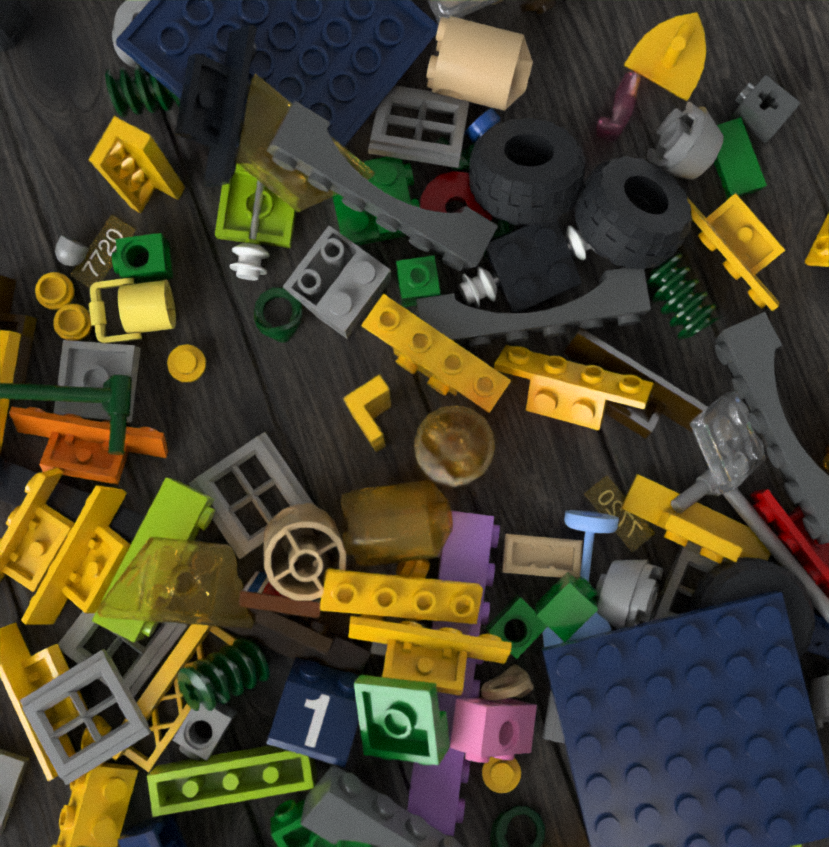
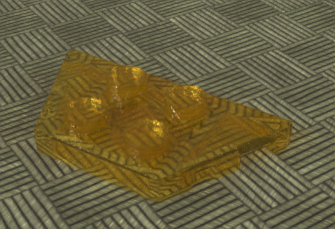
[236,74,375,213]
[97,536,253,628]

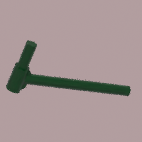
[0,375,132,455]

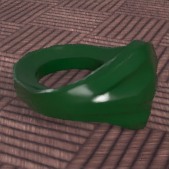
[254,287,303,343]
[490,805,545,847]

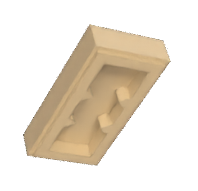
[502,534,583,579]

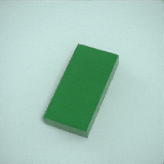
[714,117,767,199]

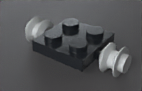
[459,219,596,313]

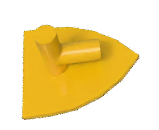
[624,12,706,102]

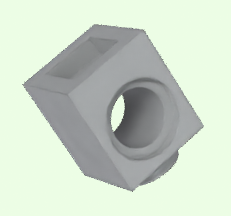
[172,699,237,761]

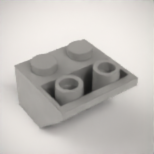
[283,225,391,339]

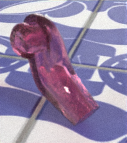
[596,72,641,142]

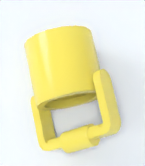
[88,278,176,344]

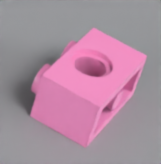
[450,698,537,763]

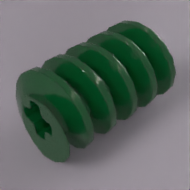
[105,65,181,117]
[646,253,723,340]
[178,638,270,711]

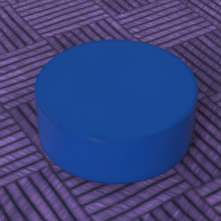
[464,108,501,143]

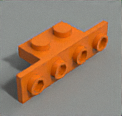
[9,406,168,485]

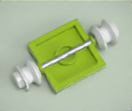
[215,154,298,280]

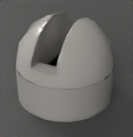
[55,235,90,266]

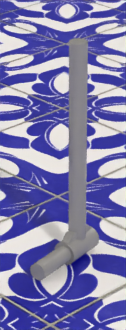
[671,457,829,624]

